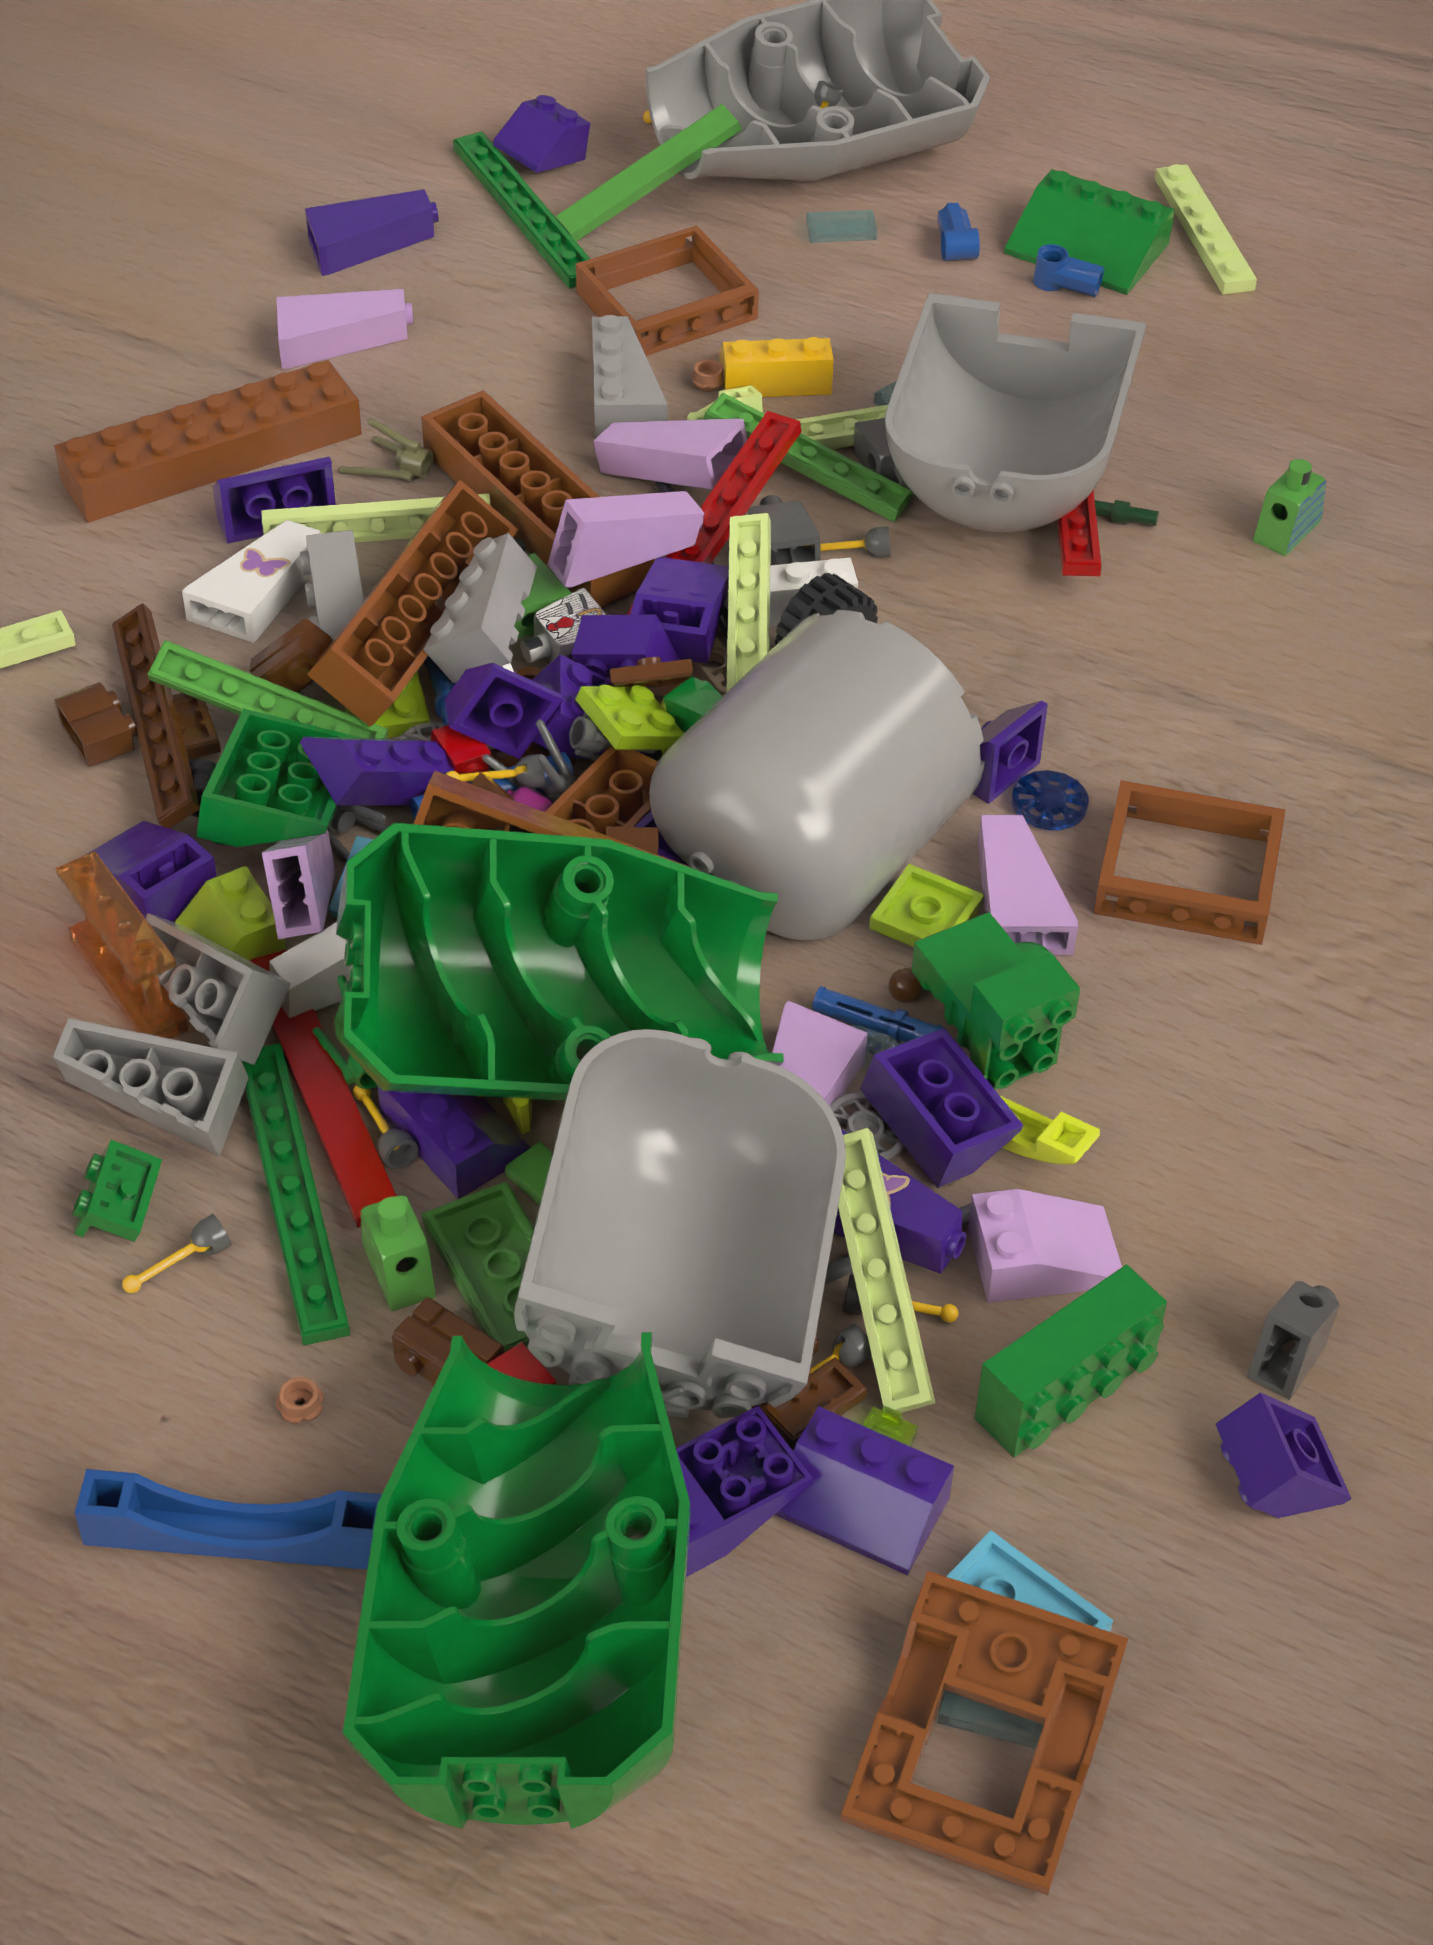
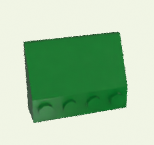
[1004,169,1174,295]
[196,708,361,847]

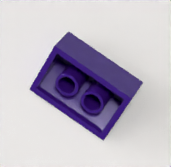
[213,457,336,544]
[300,737,454,805]
[860,1028,1024,1188]
[377,1085,531,1199]
[775,1406,954,1575]

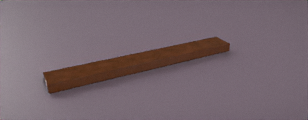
[112,603,200,829]

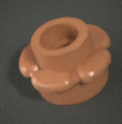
[691,359,724,392]
[276,1377,324,1424]

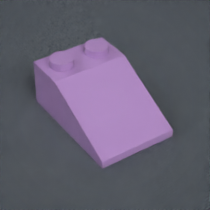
[968,1189,1122,1303]

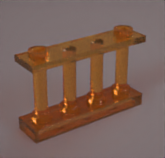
[55,851,188,1039]

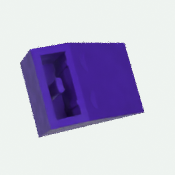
[630,557,729,664]
[532,654,658,761]
[75,821,217,927]
[676,1406,813,1577]

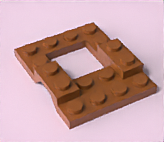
[841,1570,1128,1895]

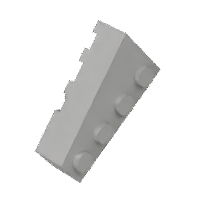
[592,315,668,439]
[300,530,364,640]
[423,533,537,683]
[130,913,291,1065]
[53,1018,249,1157]

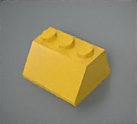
[719,337,834,397]

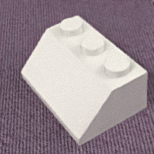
[770,558,858,627]

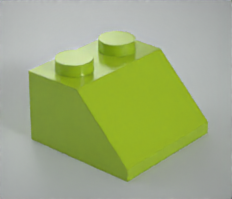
[174,866,286,960]

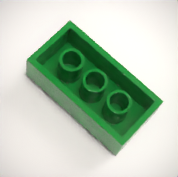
[974,1264,1167,1458]

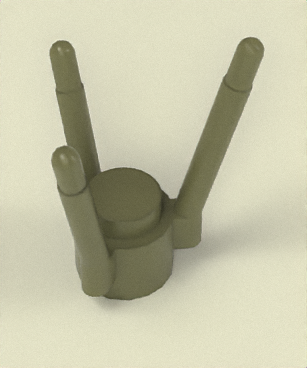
[338,418,433,482]

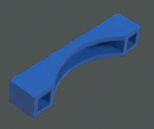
[75,1469,382,1569]

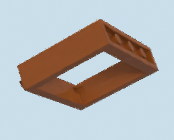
[576,225,759,356]
[1094,780,1286,945]

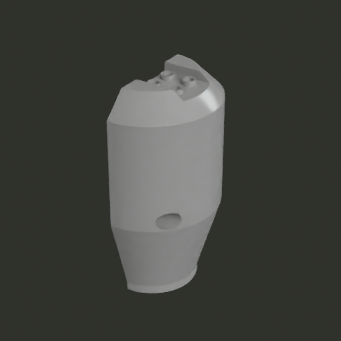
[645,0,990,181]

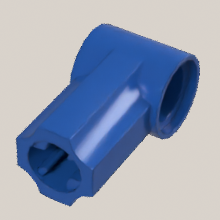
[937,203,980,261]
[1033,244,1105,297]

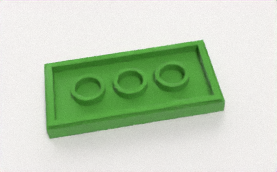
[422,1181,534,1352]

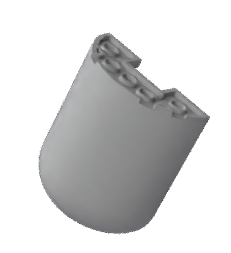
[885,293,1147,533]
[649,610,985,940]
[514,1029,846,1418]

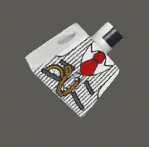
[520,588,606,663]

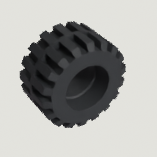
[775,573,878,645]

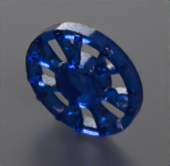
[1011,770,1089,830]

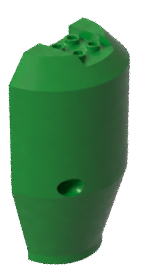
[334,823,784,1101]
[342,1332,691,1829]

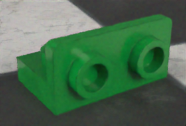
[72,1139,163,1242]

